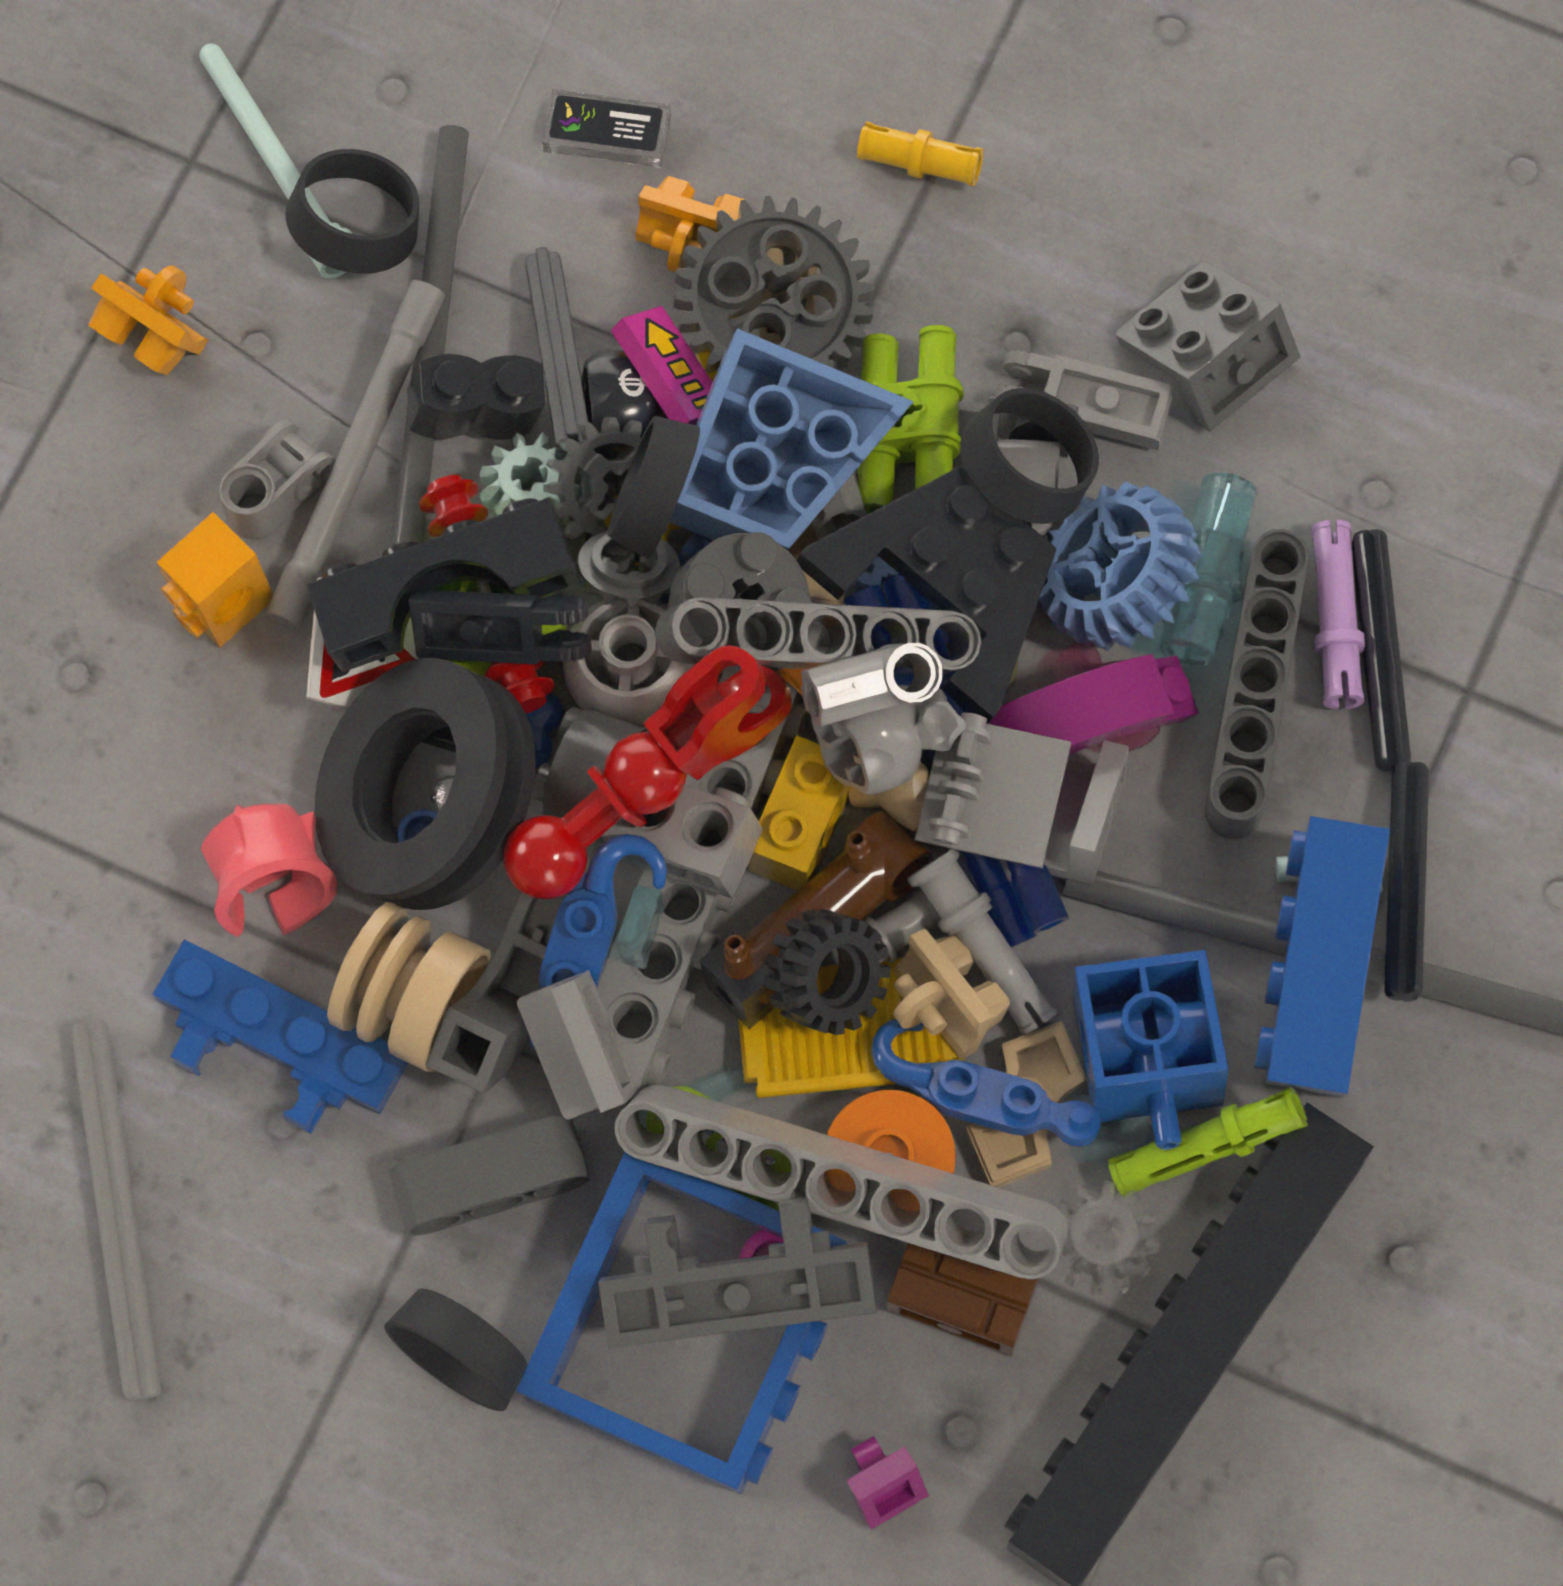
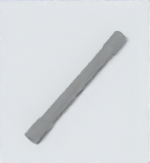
[265,280,445,629]

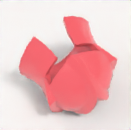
[200,803,337,937]

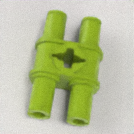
[857,325,964,514]

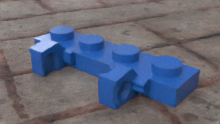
[152,939,409,1134]

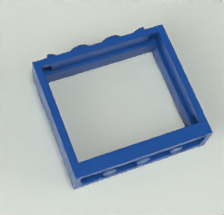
[516,1152,847,1495]

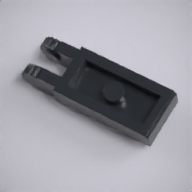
[408,589,592,665]

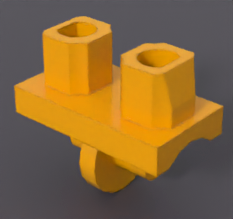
[635,176,745,273]
[88,265,209,375]

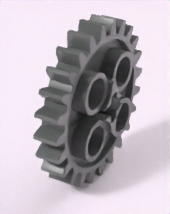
[673,196,875,374]

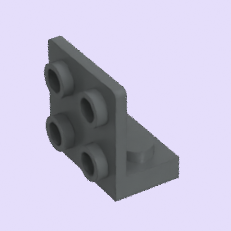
[1116,262,1301,432]

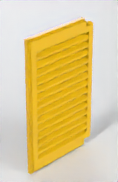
[738,958,965,1098]

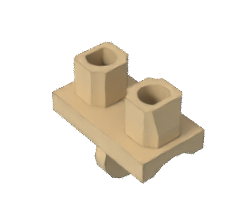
[893,928,1010,1059]

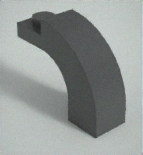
[425,892,568,1094]

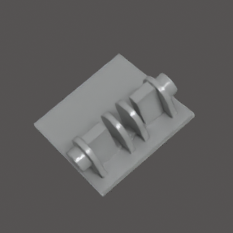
[915,713,1071,869]

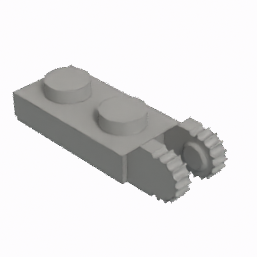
[993,350,1175,450]

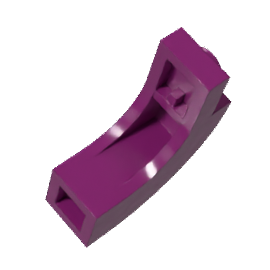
[988,654,1199,755]

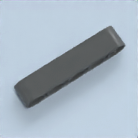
[1205,529,1309,839]
[655,597,981,675]

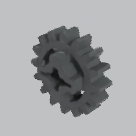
[543,417,668,543]

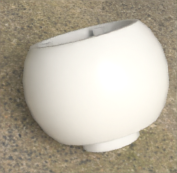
[563,599,695,728]

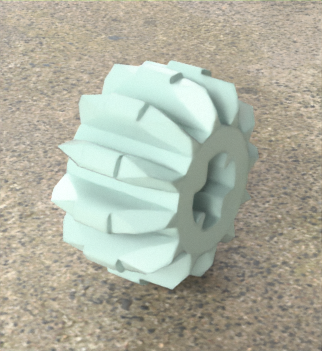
[480,432,583,525]

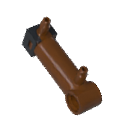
[699,811,933,1029]

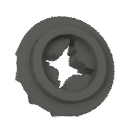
[577,531,680,609]

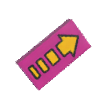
[611,306,713,426]

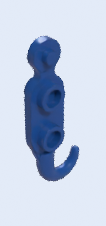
[529,834,667,1049]
[871,1019,1101,1147]

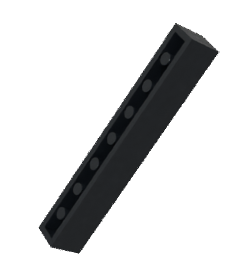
[1004,1102,1374,1586]

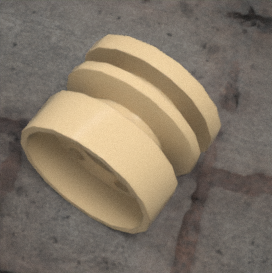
[327,902,491,1072]

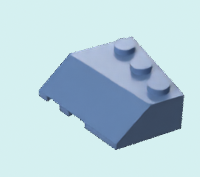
[669,328,913,550]

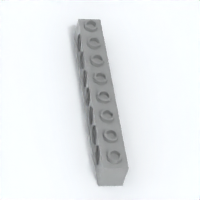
[597,621,828,1100]

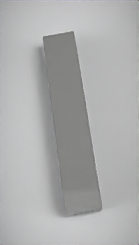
[615,1084,1068,1279]

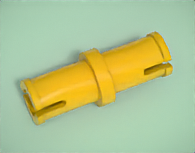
[857,121,984,187]

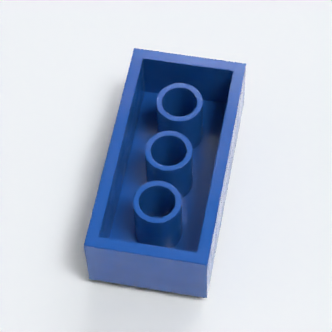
[1254,816,1390,1098]

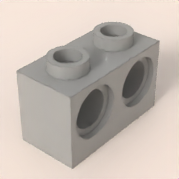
[602,778,763,899]

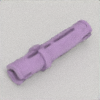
[1311,520,1365,710]

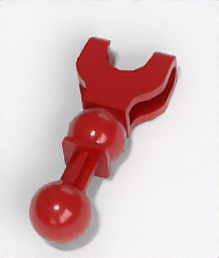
[503,645,792,899]

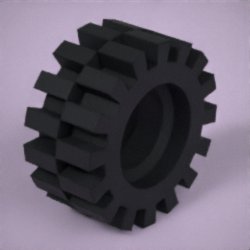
[764,909,891,1035]

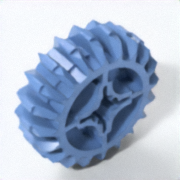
[1039,481,1202,651]

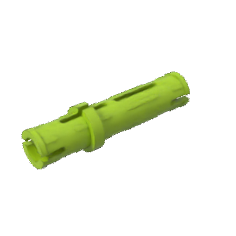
[1108,1086,1308,1198]

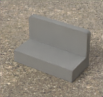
[1020,740,1129,885]
[517,970,639,1120]

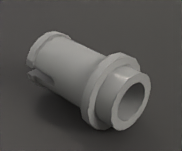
[863,891,940,964]

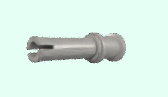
[907,849,1057,1036]

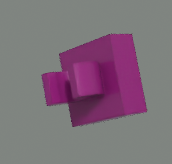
[846,1436,929,1530]

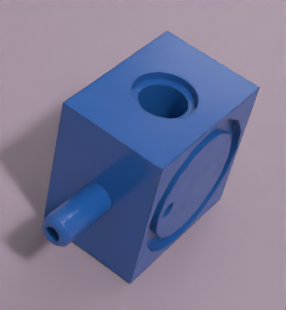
[1073,950,1229,1150]

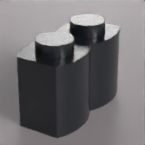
[407,354,545,440]

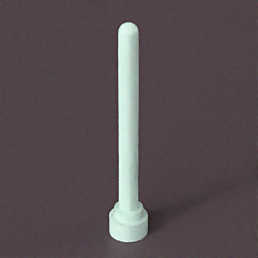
[199,43,352,278]

